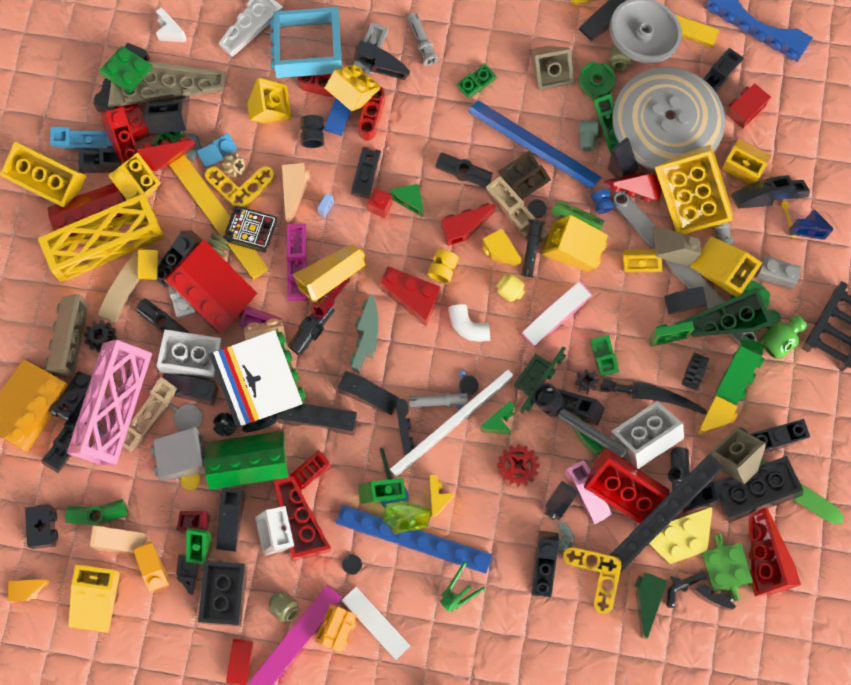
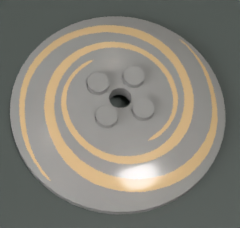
[612,67,725,171]

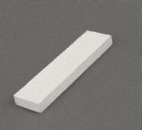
[341,587,411,660]

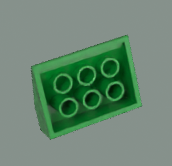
[204,430,289,490]

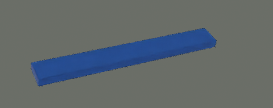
[468,100,601,189]

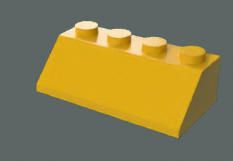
[0,142,87,207]

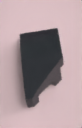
[242,413,277,433]
[176,554,199,595]

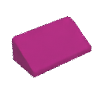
[239,306,282,328]

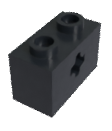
[25,505,58,549]

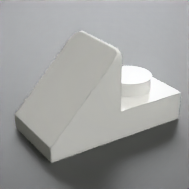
[156,7,187,42]
[168,285,196,319]

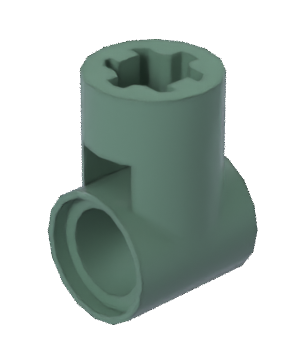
[579,120,600,152]

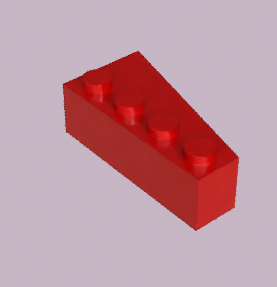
[273,476,331,562]

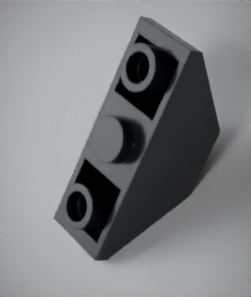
[750,419,810,453]

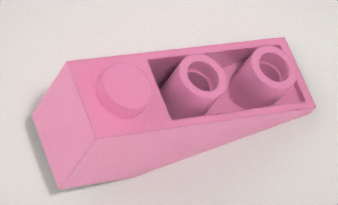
[565,460,612,524]

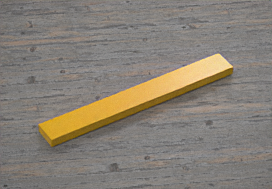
[169,155,269,280]

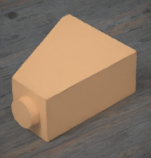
[90,526,151,555]

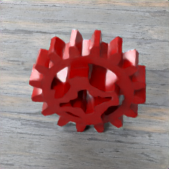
[497,444,540,488]

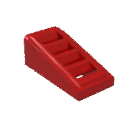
[289,450,332,491]

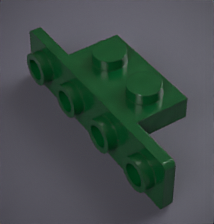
[514,347,567,414]

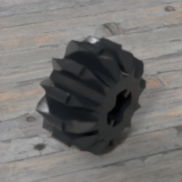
[84,320,117,353]

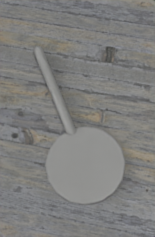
[148,388,203,431]

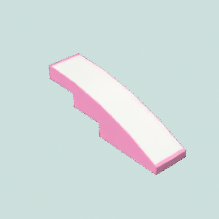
[522,281,593,347]

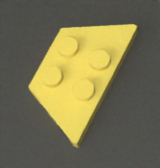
[649,506,712,564]

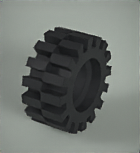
[682,352,709,390]

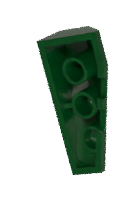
[685,288,773,337]

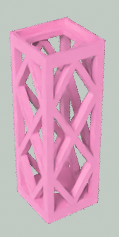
[67,340,152,465]

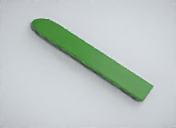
[759,459,844,524]

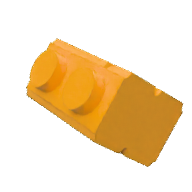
[315,604,357,653]

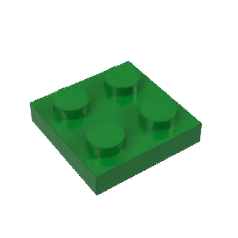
[99,46,152,94]
[649,320,694,346]

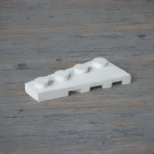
[218,0,284,57]

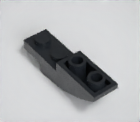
[731,175,811,209]

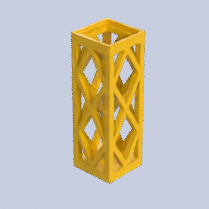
[38,194,165,283]

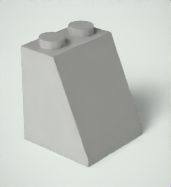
[151,427,205,481]

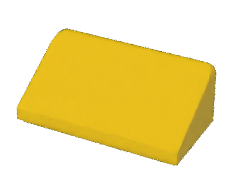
[623,249,662,272]

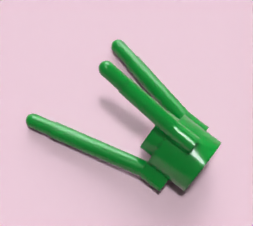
[440,561,485,613]

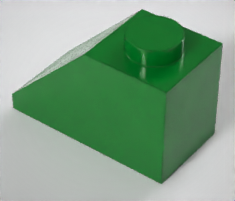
[358,478,406,505]
[186,528,212,565]

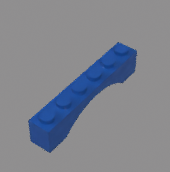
[705,0,813,62]

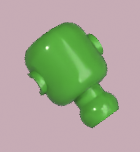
[760,315,807,359]

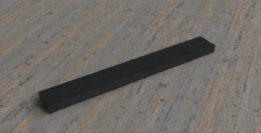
[599,453,724,582]

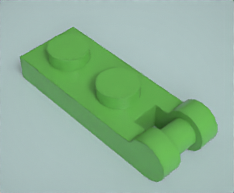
[552,200,605,230]

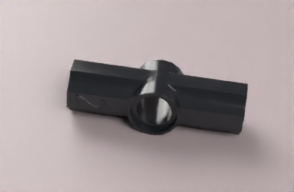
[435,152,493,188]
[135,298,190,333]
[287,308,335,356]
[668,447,691,508]

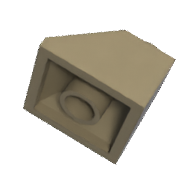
[530,46,574,90]
[653,226,701,267]

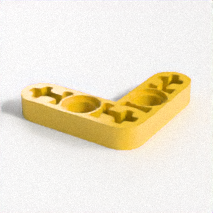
[205,166,275,208]
[563,547,621,614]

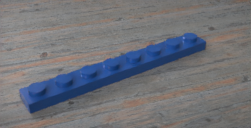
[336,505,492,574]

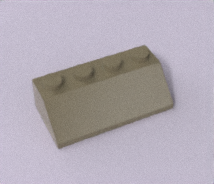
[45,294,89,378]

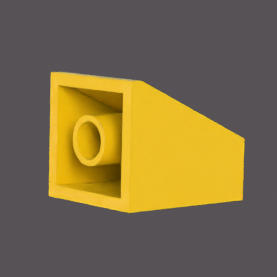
[541,215,608,272]

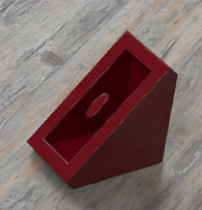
[176,511,210,532]

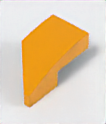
[7,580,49,602]

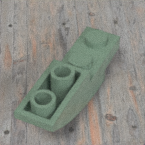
[350,294,379,374]

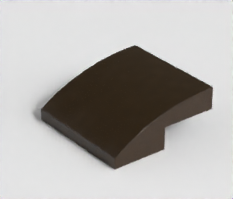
[498,150,551,200]

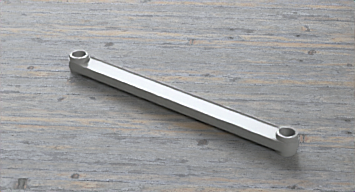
[612,192,757,345]

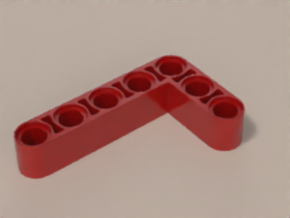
[297,74,385,141]

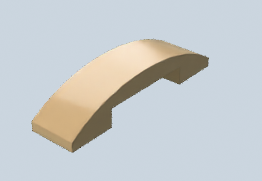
[98,252,140,324]
[123,377,177,452]

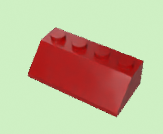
[47,183,125,237]
[584,448,670,524]

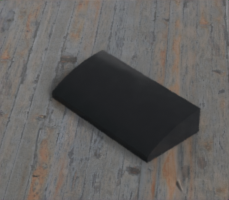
[715,456,803,523]

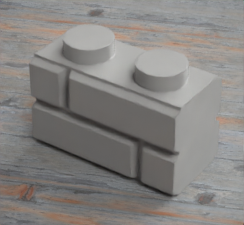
[756,256,801,290]

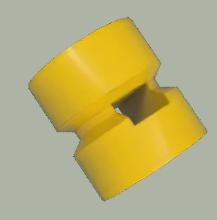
[427,249,459,283]

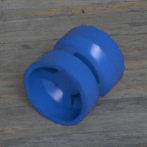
[591,189,614,214]

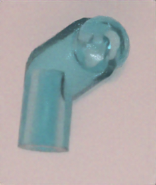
[558,521,574,551]

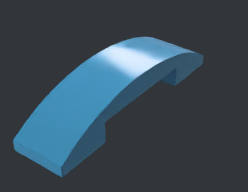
[50,127,114,151]

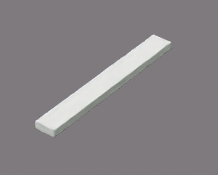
[390,370,513,477]

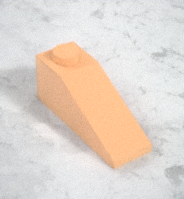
[282,163,310,224]

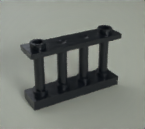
[802,281,851,372]

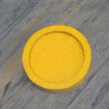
[181,474,201,490]

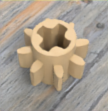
[222,154,245,177]

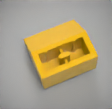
[325,64,380,111]
[721,139,772,184]
[108,153,161,200]

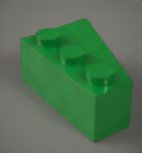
[715,335,765,405]

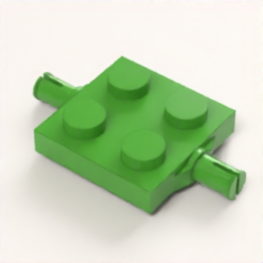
[702,534,753,602]

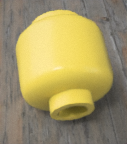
[496,274,525,302]

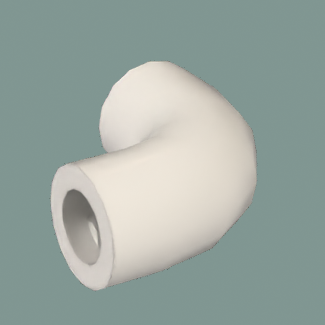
[448,304,490,342]

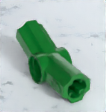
[65,499,128,526]

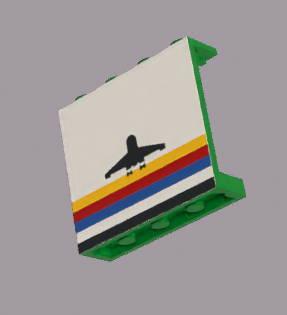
[209,328,306,427]

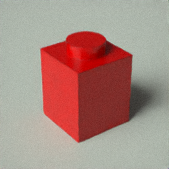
[367,188,393,218]

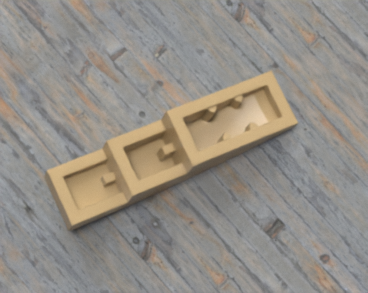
[486,176,548,245]

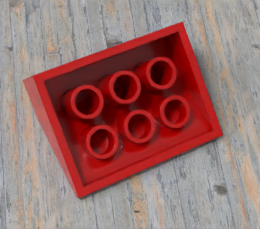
[163,239,257,334]

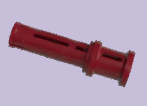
[310,277,350,318]

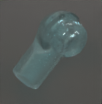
[186,134,202,162]

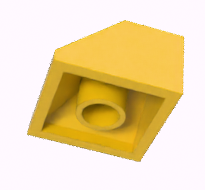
[247,78,292,123]

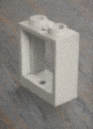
[255,506,294,556]

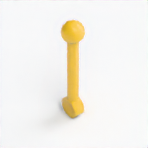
[781,201,797,238]

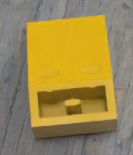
[690,236,762,297]
[69,565,120,633]

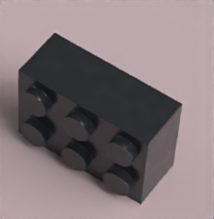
[198,561,248,627]

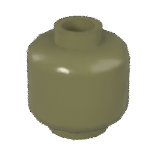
[609,45,632,71]
[268,591,298,622]

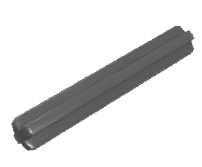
[558,409,627,458]

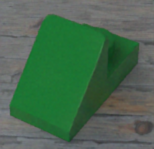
[480,401,515,435]

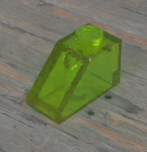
[383,501,432,534]

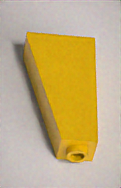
[293,244,365,302]

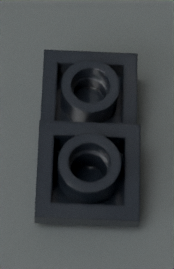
[664,286,707,315]
[692,584,736,611]

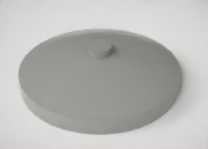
[609,0,682,64]

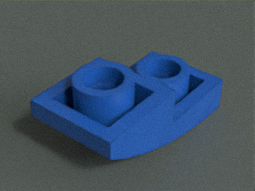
[324,98,351,136]

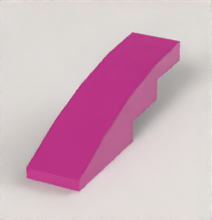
[286,224,307,301]

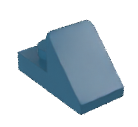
[196,133,237,167]

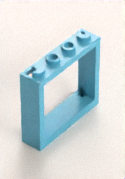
[270,7,342,78]

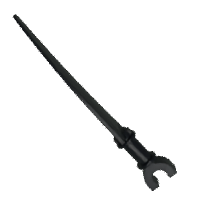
[600,379,707,414]

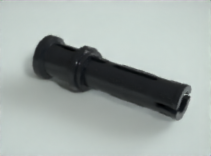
[521,219,545,278]

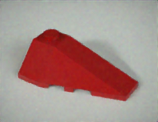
[749,507,801,597]

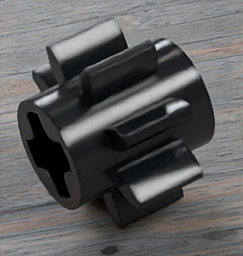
[574,369,599,395]
[213,412,237,437]

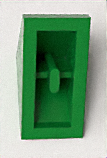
[390,184,424,217]

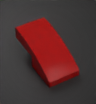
[226,639,254,685]

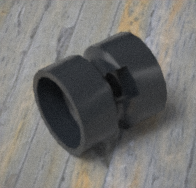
[300,115,324,148]
[533,383,567,417]

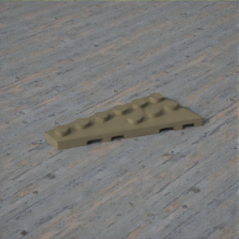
[108,61,225,108]

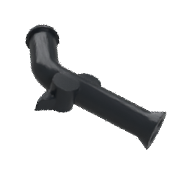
[666,569,707,608]

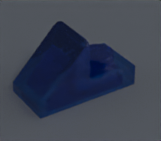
[789,209,833,240]

